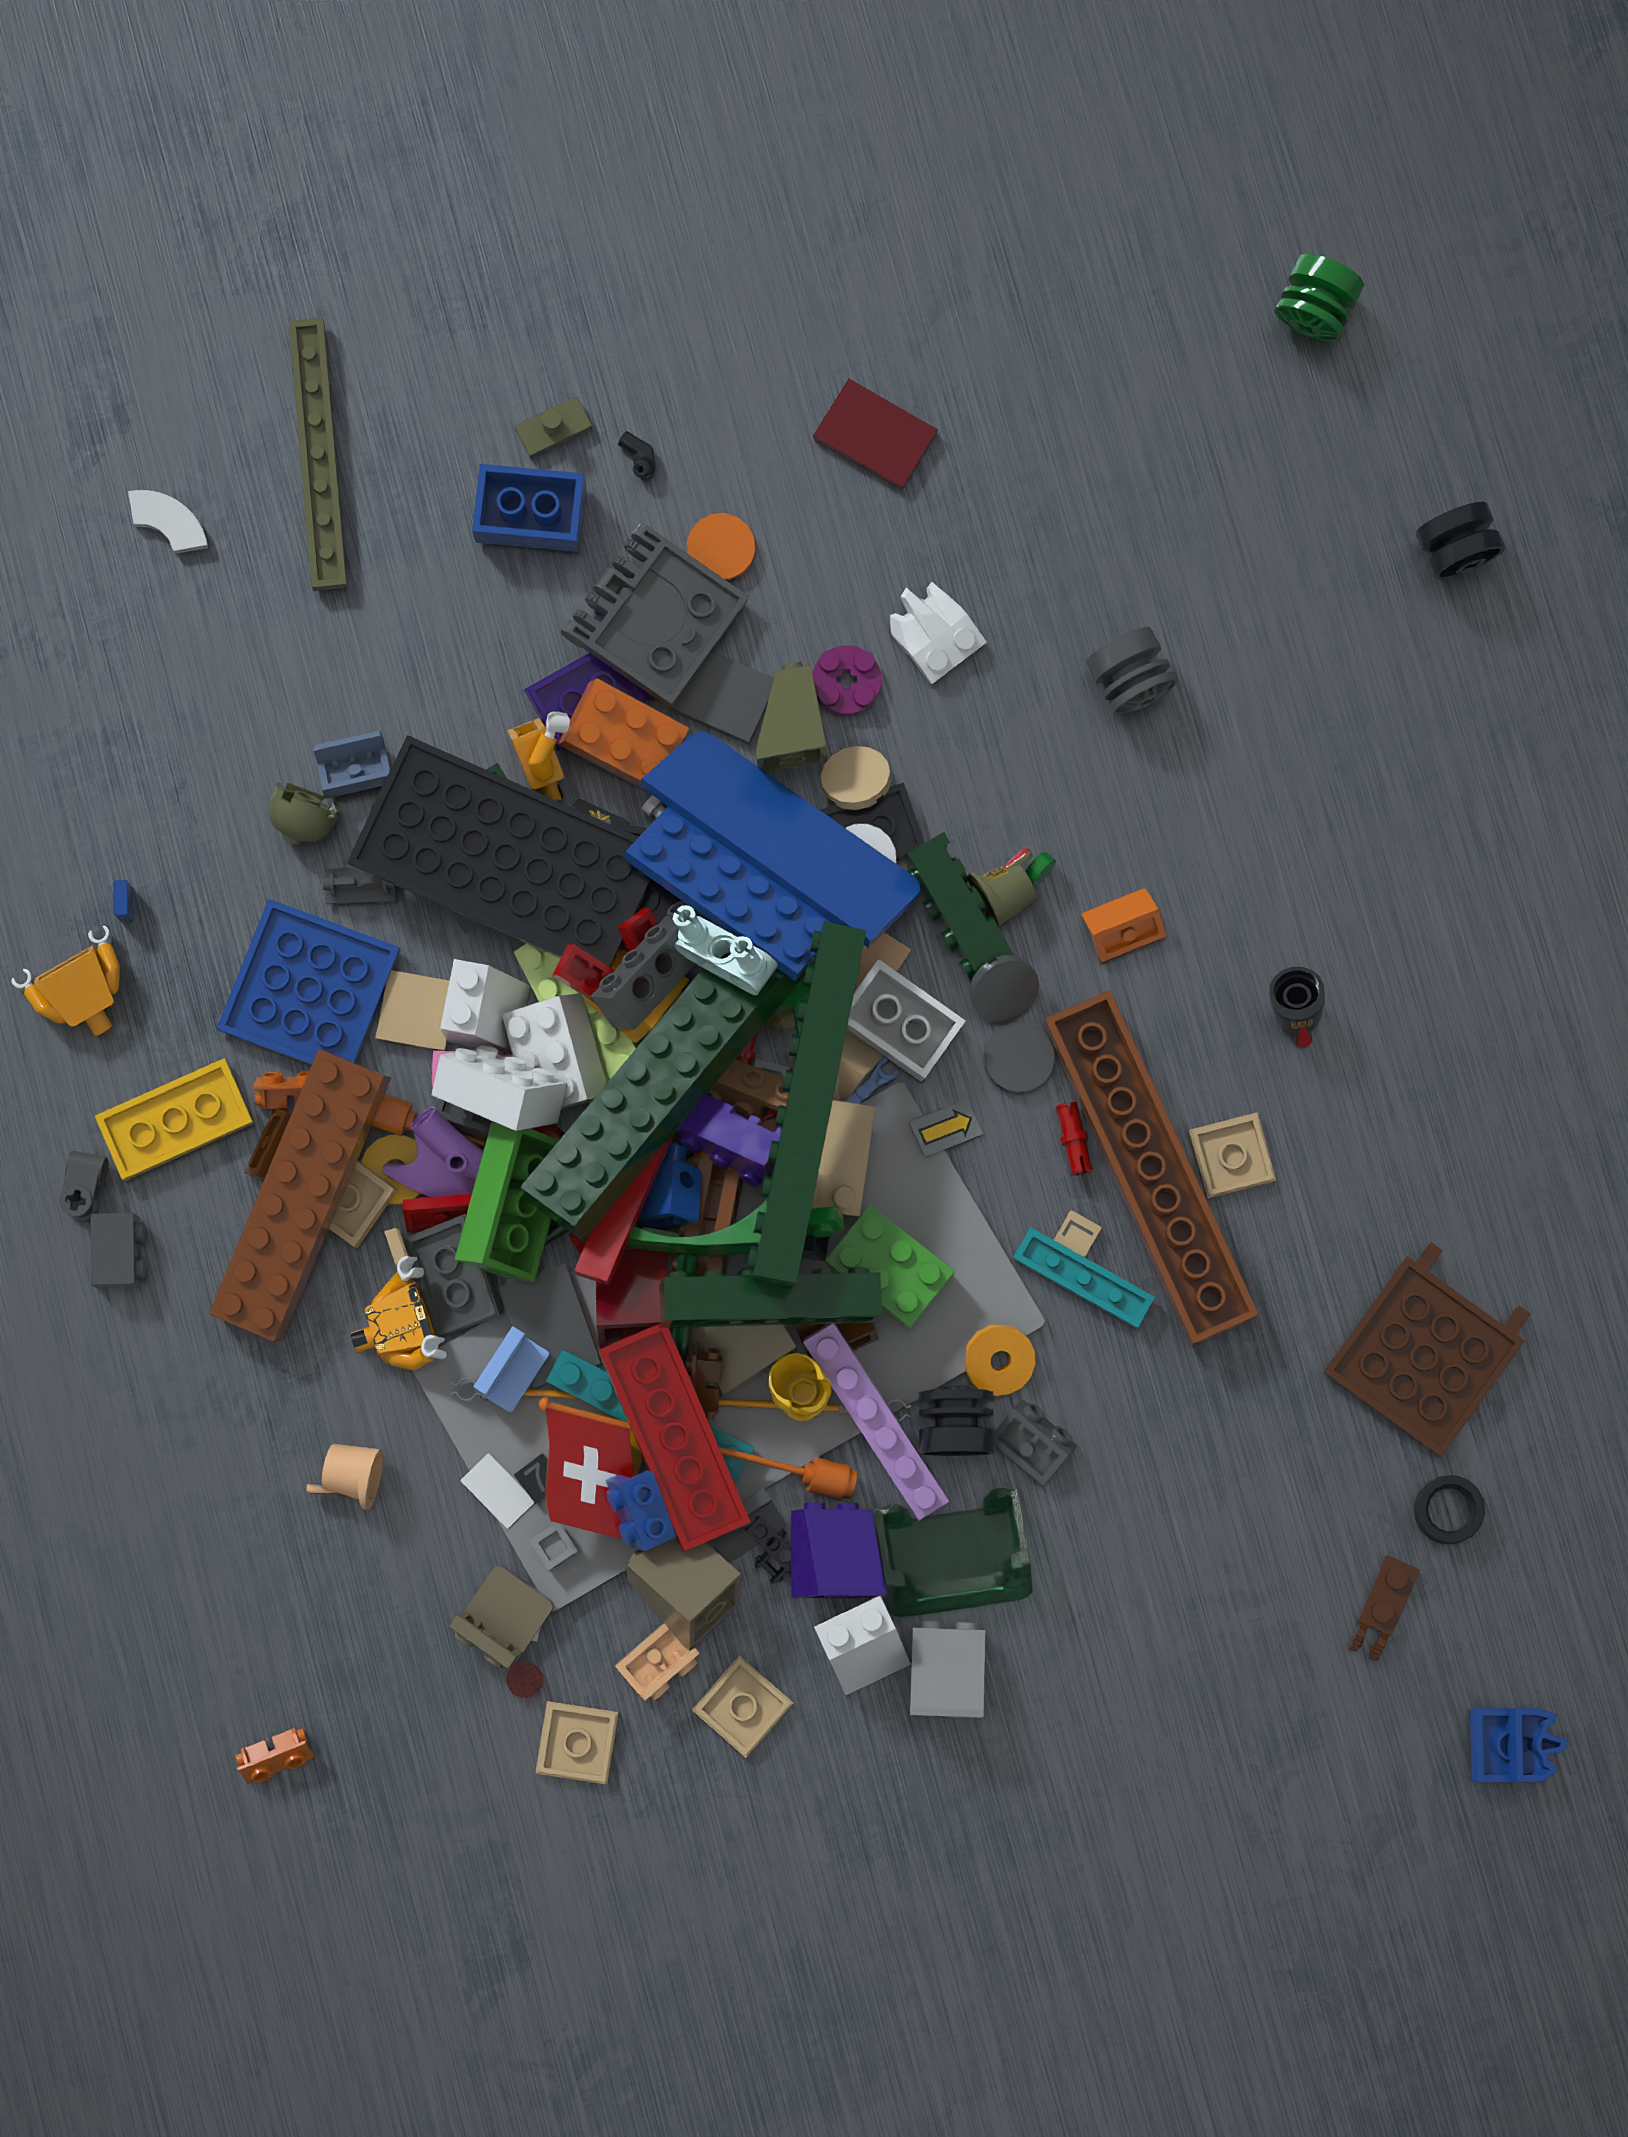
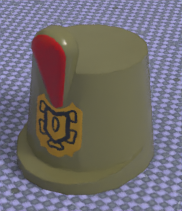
[968,848,1037,927]

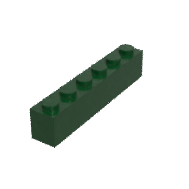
[659,1267,883,1328]

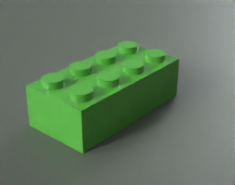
[454,1122,559,1282]

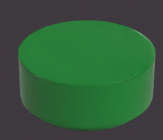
[1025,852,1056,887]

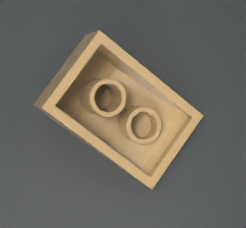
[811,1100,875,1217]

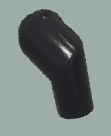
[618,431,656,478]

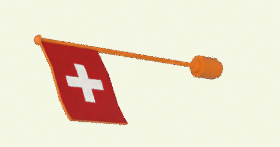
[539,1397,857,1540]

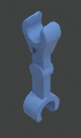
[845,1058,899,1104]

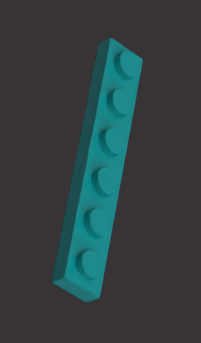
[546,1349,755,1480]

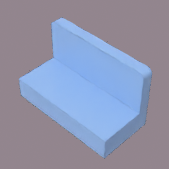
[473,1326,549,1413]

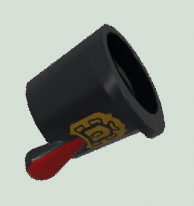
[1269,967,1325,1047]

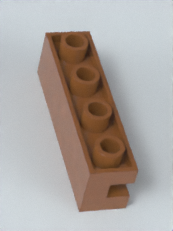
[672,1150,744,1276]

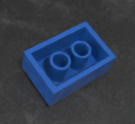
[472,464,587,552]

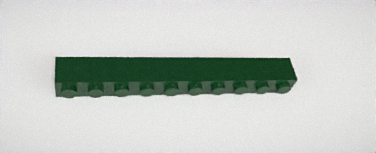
[746,921,866,1288]

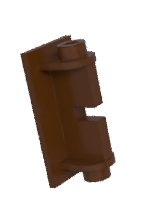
[685,1342,723,1420]

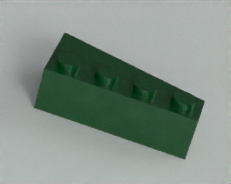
[907,832,1014,981]

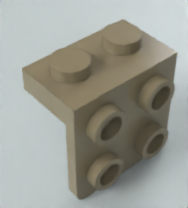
[449,1565,554,1669]

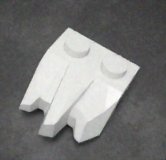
[890,582,987,684]

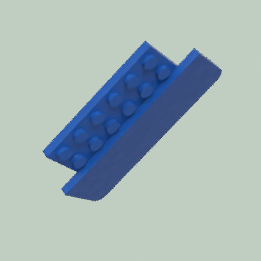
[624,732,920,981]

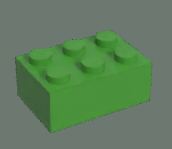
[825,1205,955,1331]

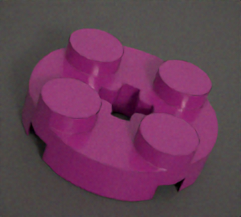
[812,645,882,717]

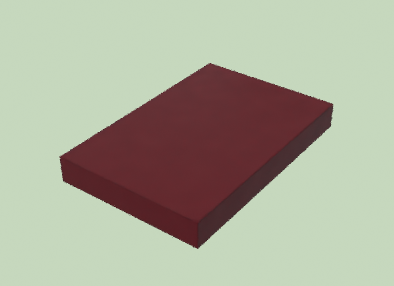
[813,378,938,490]

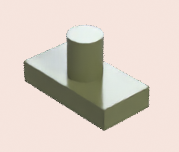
[515,396,593,459]

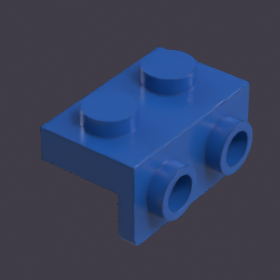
[605,1470,676,1551]

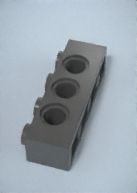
[591,900,717,1031]

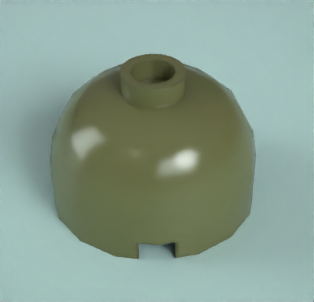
[268,782,341,846]

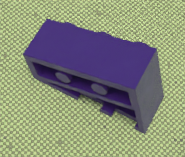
[677,1094,781,1187]

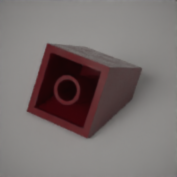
[596,1249,670,1349]

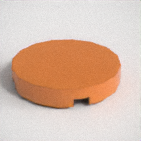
[686,513,756,581]

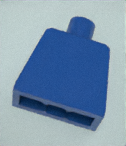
[636,1144,702,1230]

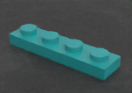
[1013,1227,1155,1329]

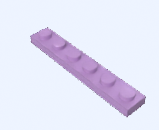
[803,1324,949,1520]

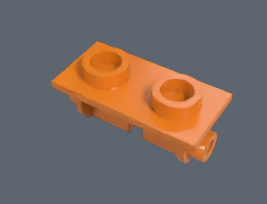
[253,1071,309,1109]
[235,1728,315,1784]

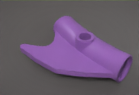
[383,1107,484,1197]

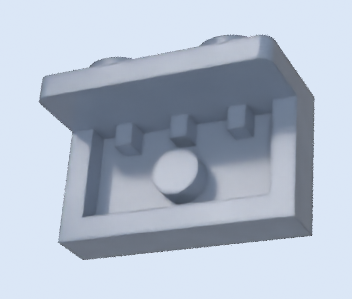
[313,731,391,799]

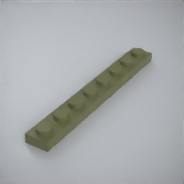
[289,318,348,591]

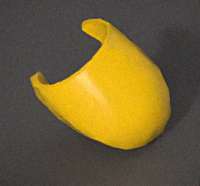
[768,1353,832,1421]

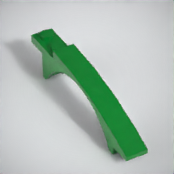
[559,1199,844,1256]

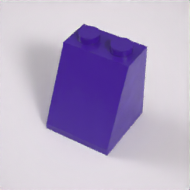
[791,1502,886,1599]

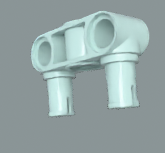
[673,905,778,995]

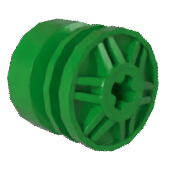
[1274,253,1365,342]

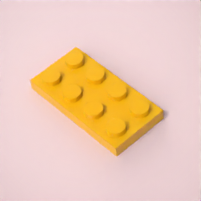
[95,1058,254,1181]

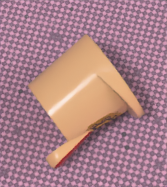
[306,1444,384,1511]

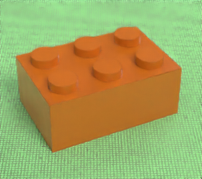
[558,678,689,793]

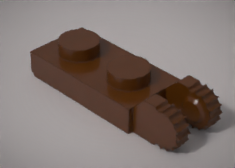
[1349,1555,1420,1661]

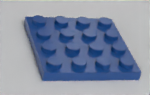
[216,899,401,1066]

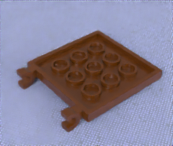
[1323,1242,1531,1457]

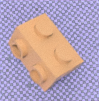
[614,1623,699,1701]

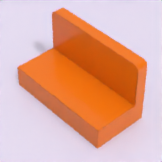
[1081,888,1167,962]

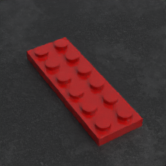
[598,1323,751,1552]

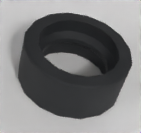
[1414,1475,1485,1544]

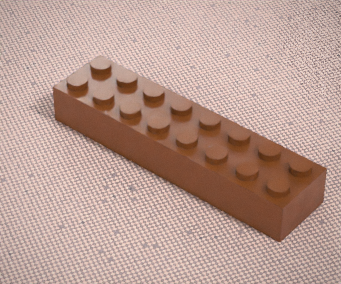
[209,1049,391,1342]

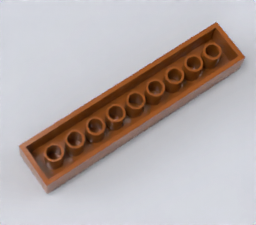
[1044,990,1259,1348]

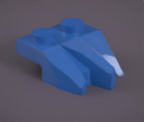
[1470,1708,1568,1782]

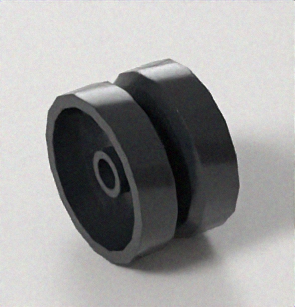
[1415,501,1506,580]

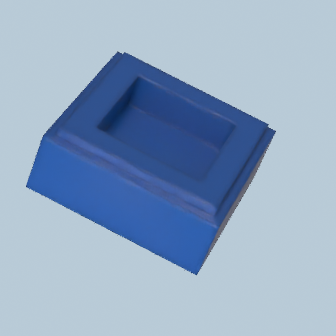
[113,880,133,922]

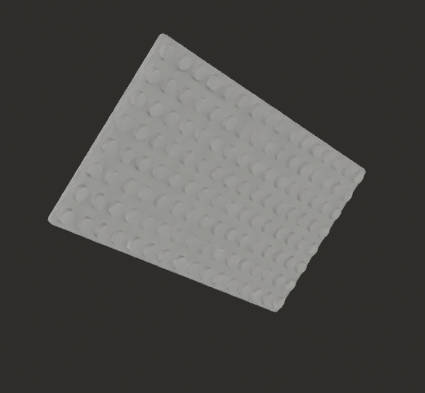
[413,1082,1045,1611]

